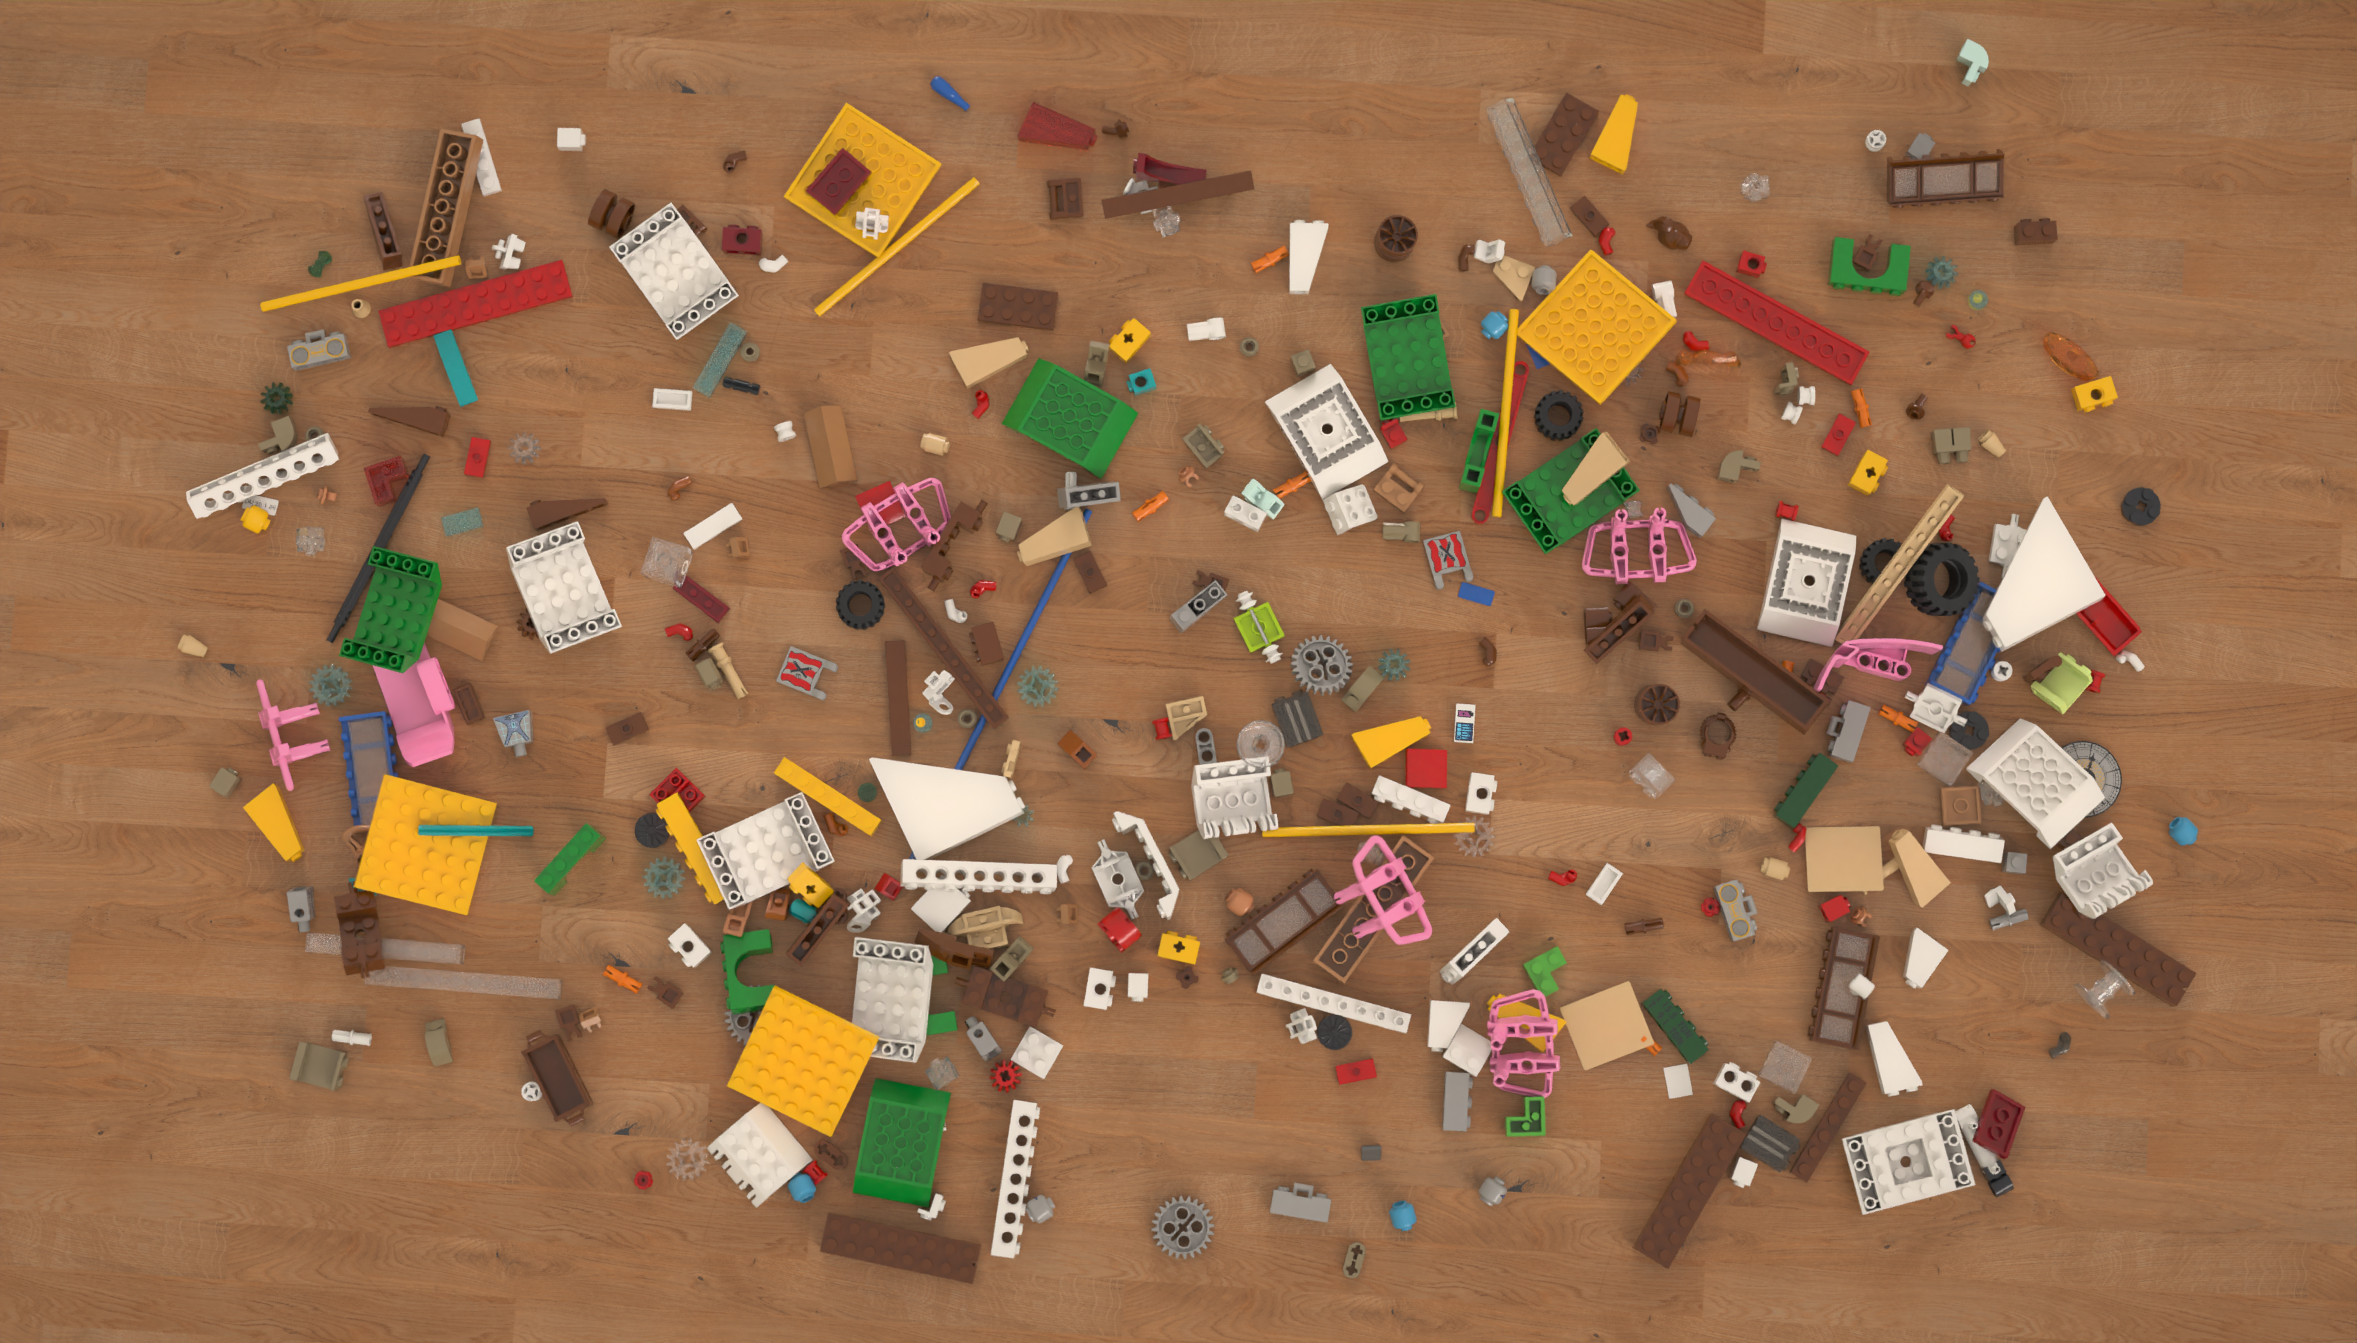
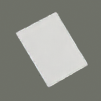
[1664,1064,1693,1099]

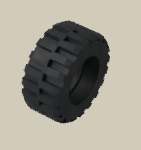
[1904,543,1980,616]

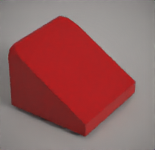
[874,873,903,901]

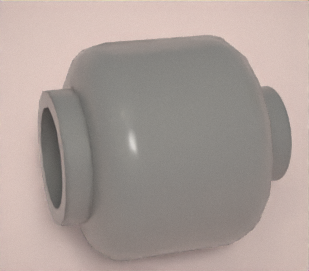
[1531,265,1557,295]
[1478,1176,1507,1206]
[1025,1194,1055,1224]

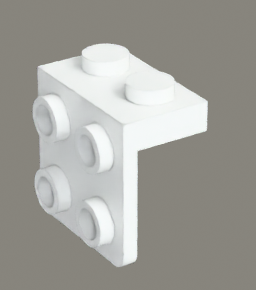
[1323,485,1377,535]

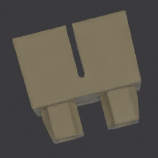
[1931,427,1971,465]

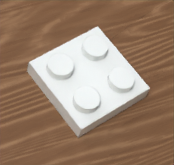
[1011,1026,1063,1079]

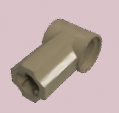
[1383,521,1421,543]

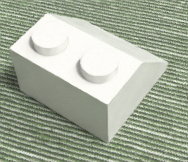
[1442,1024,1492,1077]

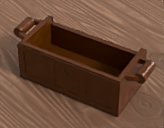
[521,1029,594,1127]

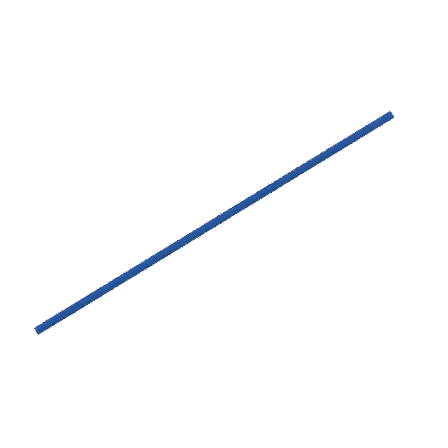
[909,508,1092,860]

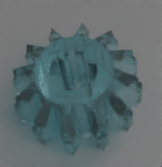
[1925,256,1958,289]
[1378,649,1410,681]

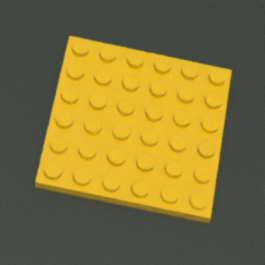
[784,103,942,258]
[1517,250,1677,405]
[354,774,497,915]
[727,986,879,1137]

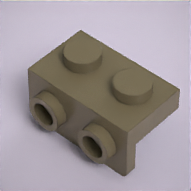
[1773,362,1799,396]
[1182,423,1224,469]

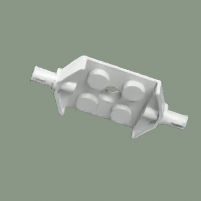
[1092,839,1144,920]

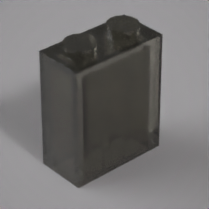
[1271,690,1323,749]
[1739,1115,1800,1173]

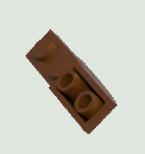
[915,928,994,969]

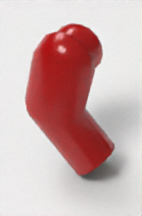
[1598,227,1615,256]
[1683,331,1709,351]
[971,390,989,419]
[1938,515,1955,542]
[970,580,997,599]
[665,623,693,641]
[1788,823,1807,852]
[1548,869,1577,886]
[1729,1100,1746,1129]

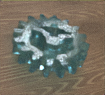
[309,664,352,706]
[1017,666,1059,708]
[643,857,685,899]

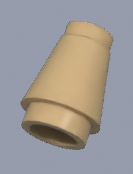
[351,299,371,318]
[1978,429,2006,458]
[178,635,208,658]

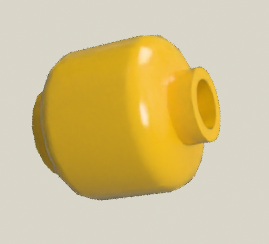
[240,505,271,533]

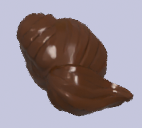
[1646,216,1692,250]

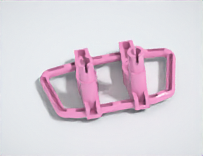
[842,478,951,571]
[1582,508,1697,585]
[256,679,330,791]
[1334,835,1432,945]
[1487,990,1561,1098]

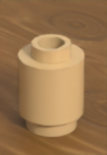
[920,433,950,456]
[1760,857,1790,880]

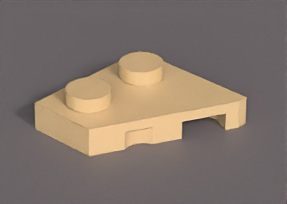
[1492,255,1535,302]
[1166,696,1207,740]

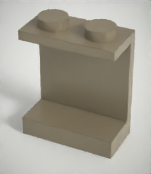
[1168,830,1229,881]
[289,1041,349,1091]

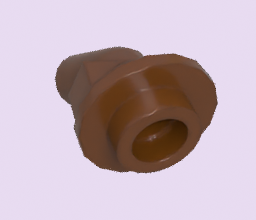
[1102,119,1129,138]
[1913,281,1935,307]
[1906,393,1928,420]

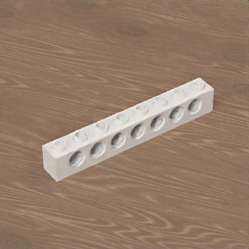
[186,433,339,519]
[901,859,1057,894]
[1256,974,1411,1033]
[991,1100,1040,1258]

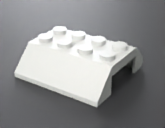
[1191,757,1278,839]
[2053,823,2153,919]
[707,1103,813,1208]

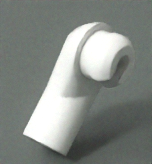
[759,255,788,273]
[944,599,968,623]
[2116,650,2145,672]
[1057,855,1073,884]

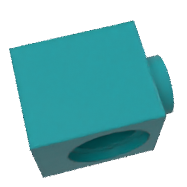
[1126,368,1156,396]

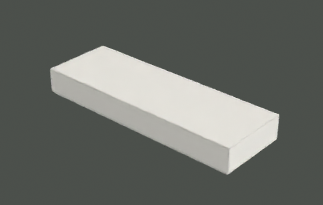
[683,503,743,550]

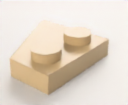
[1001,740,1021,780]

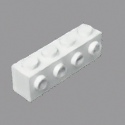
[1371,775,1450,824]
[1922,824,2005,863]

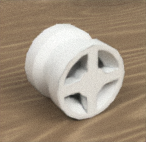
[1865,130,1886,152]
[1797,386,1815,405]
[1781,402,1803,425]
[774,421,796,442]
[1991,661,2012,682]
[522,1082,542,1101]

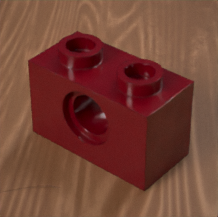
[721,224,763,255]

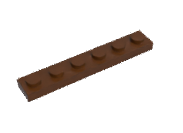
[1790,1073,1866,1182]

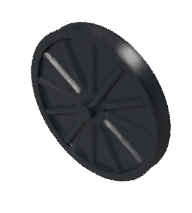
[635,813,669,848]
[1317,1015,1352,1050]

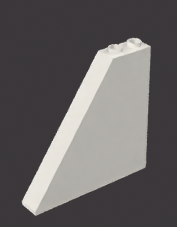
[1983,496,2105,651]
[869,758,1025,860]

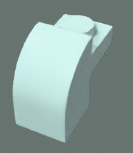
[1956,39,1989,86]
[1241,478,1285,520]

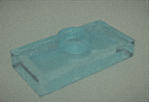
[441,507,484,537]

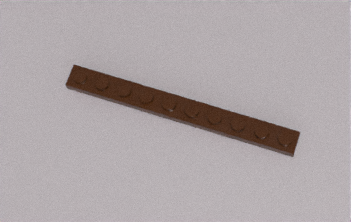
[878,567,1009,729]

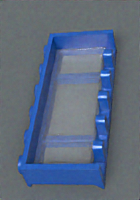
[1925,581,2001,706]
[339,711,399,833]

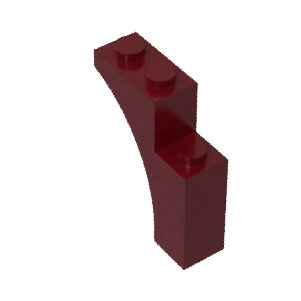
[1133,153,1207,187]

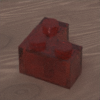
[364,456,409,507]

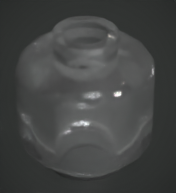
[1357,839,1386,867]

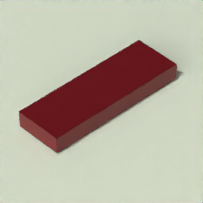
[672,574,730,624]

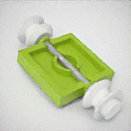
[1234,590,1285,664]

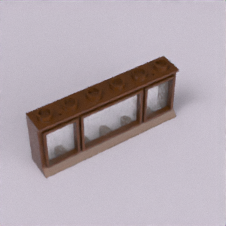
[1887,149,2005,208]
[1225,869,1345,976]
[1808,927,1880,1050]

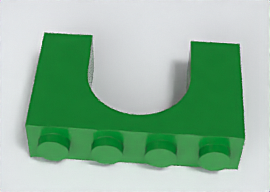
[1828,237,1911,296]
[1458,409,1499,494]
[534,823,606,896]
[720,929,775,1015]
[926,956,958,1036]

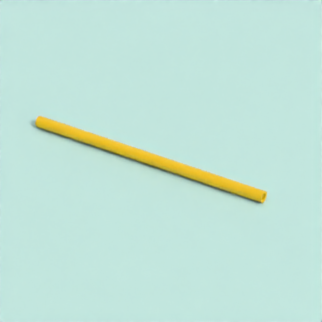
[814,177,980,317]
[260,255,461,312]
[1492,309,1519,518]
[1262,823,1475,837]

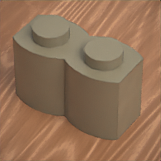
[694,658,724,691]

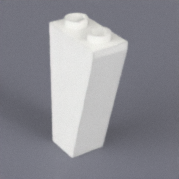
[1289,220,1328,294]
[1439,918,1509,985]
[1865,1021,1923,1097]

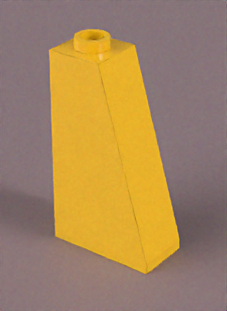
[1589,94,1638,175]
[1351,716,1431,769]
[243,783,305,862]
[1486,994,1566,1053]

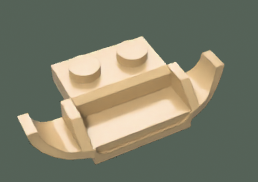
[947,906,1024,950]

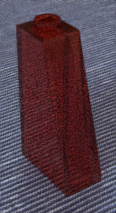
[1018,102,1097,150]

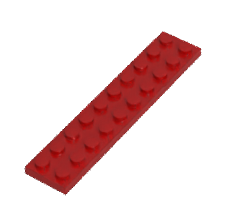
[378,260,573,348]
[1684,260,1870,386]

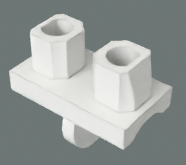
[492,234,525,270]

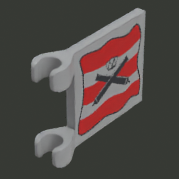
[1423,531,1473,590]
[776,646,838,700]

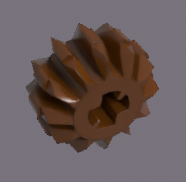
[517,608,540,640]

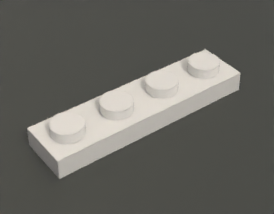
[461,118,502,196]

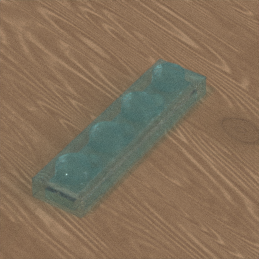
[693,322,747,398]

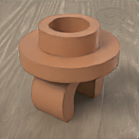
[1178,466,1199,487]
[317,485,337,505]
[1851,906,1872,927]

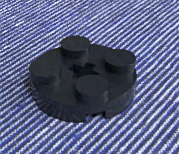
[2121,487,2161,526]
[1949,711,1989,750]

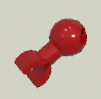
[1946,325,1976,349]

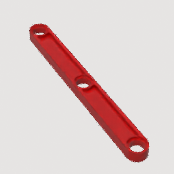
[1471,361,1529,525]

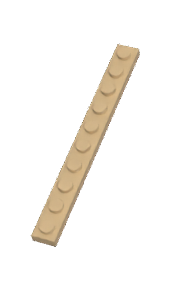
[1835,484,1964,644]

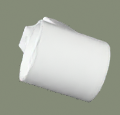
[1652,280,1677,318]
[1187,318,1226,341]
[1849,973,1875,999]

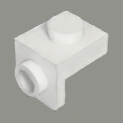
[1474,239,1505,264]
[1984,886,2016,915]
[917,1193,946,1220]

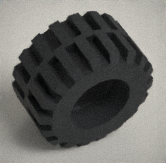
[1534,390,1584,441]
[1859,538,1905,585]
[836,580,885,630]

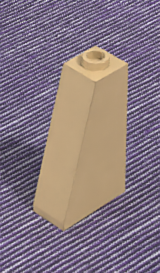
[949,337,1029,389]
[1562,432,1630,506]
[1017,507,1092,566]
[1889,829,1951,908]

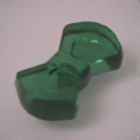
[308,251,332,277]

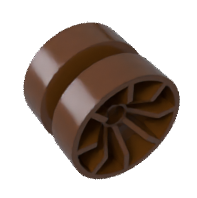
[588,189,635,239]
[1374,215,1418,262]
[1659,391,1700,437]
[1634,684,1680,725]

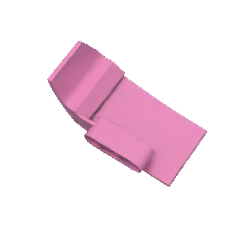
[1813,639,1943,692]
[373,642,455,767]

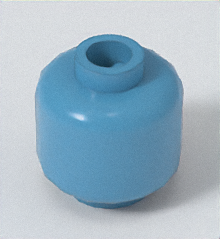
[1481,311,1509,339]
[2169,817,2198,846]
[788,1173,816,1203]
[1389,1200,1417,1231]

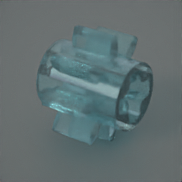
[1012,804,1035,827]

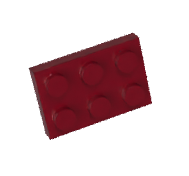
[806,148,872,216]
[1972,1089,2025,1159]

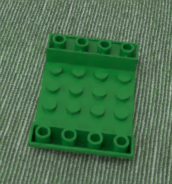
[1361,294,1456,420]
[1002,358,1138,479]
[1502,428,1640,555]
[339,546,442,674]
[853,1078,951,1208]

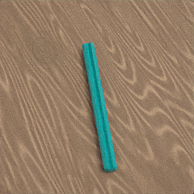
[418,825,534,836]

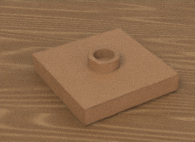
[1940,785,1982,826]

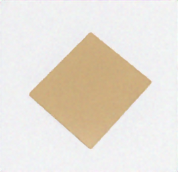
[1805,826,1884,892]
[1560,981,1654,1070]

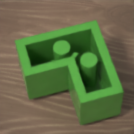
[1522,946,1567,997]
[1504,1096,1546,1137]

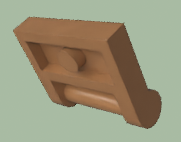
[1373,463,1425,513]

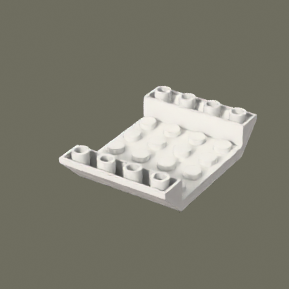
[609,203,739,340]
[506,521,622,654]
[1966,718,2105,849]
[696,792,835,910]
[852,937,933,1063]

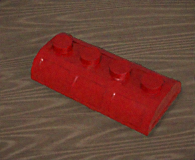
[2076,576,2142,657]

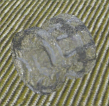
[1623,501,1643,519]

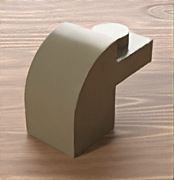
[1084,341,1110,386]
[258,416,298,454]
[1717,450,1761,483]
[1341,666,1384,712]
[990,936,1034,982]
[424,1019,453,1066]
[1772,1094,1819,1124]

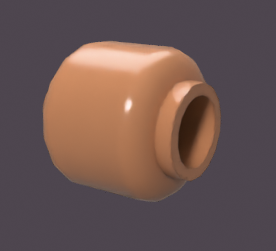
[1225,888,1254,916]

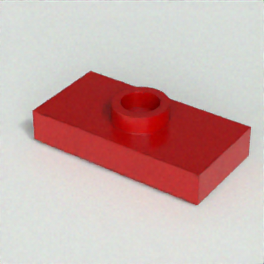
[1821,413,1856,457]
[464,437,491,478]
[1335,1058,1377,1085]

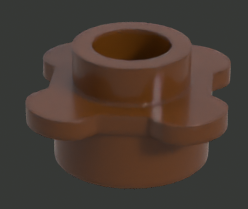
[1639,423,1660,445]
[1176,966,1199,989]

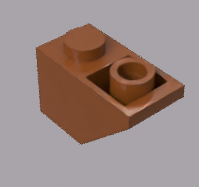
[1057,730,1098,770]

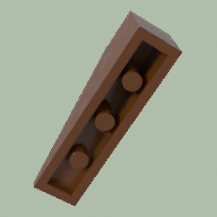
[364,192,402,270]
[368,406,451,437]
[526,498,609,531]
[1584,594,1654,664]
[785,893,849,967]

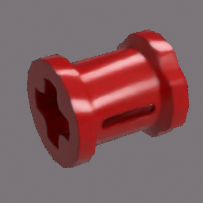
[1775,500,1799,521]
[2085,670,2105,693]
[1152,718,1173,740]
[1613,727,1633,746]
[803,1160,828,1186]

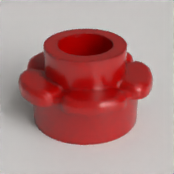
[1701,898,1720,917]
[634,1171,653,1190]

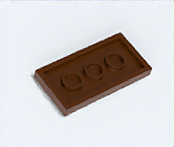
[1528,92,1599,177]
[978,283,1058,331]

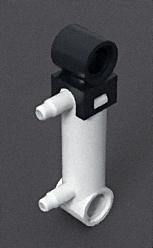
[1955,1104,2014,1198]

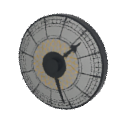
[2061,741,2122,818]

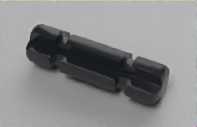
[723,377,760,395]

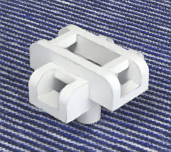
[855,208,889,240]
[1286,1008,1317,1044]

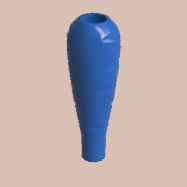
[930,76,970,111]

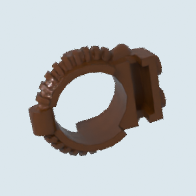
[1700,712,1737,760]

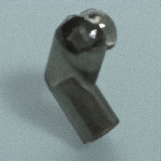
[2048,1032,2071,1059]

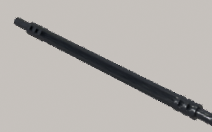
[326,454,430,643]

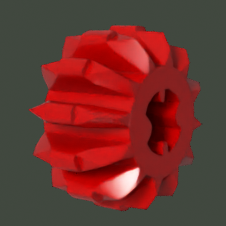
[989,1060,1022,1093]

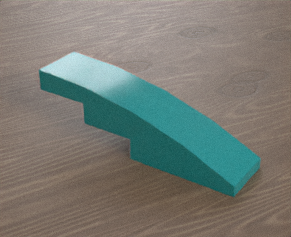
[434,329,478,407]

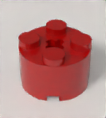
[1097,907,1142,953]

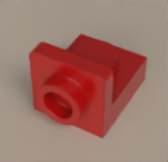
[1380,418,1408,449]
[1902,727,1932,757]

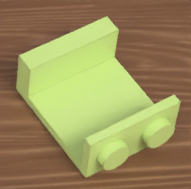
[2031,652,2093,714]

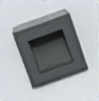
[1361,1145,1381,1161]

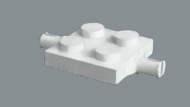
[1988,514,2026,578]
[1904,683,1967,734]

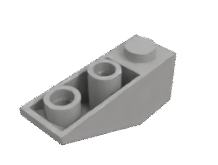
[1667,483,1716,538]
[1169,580,1227,634]

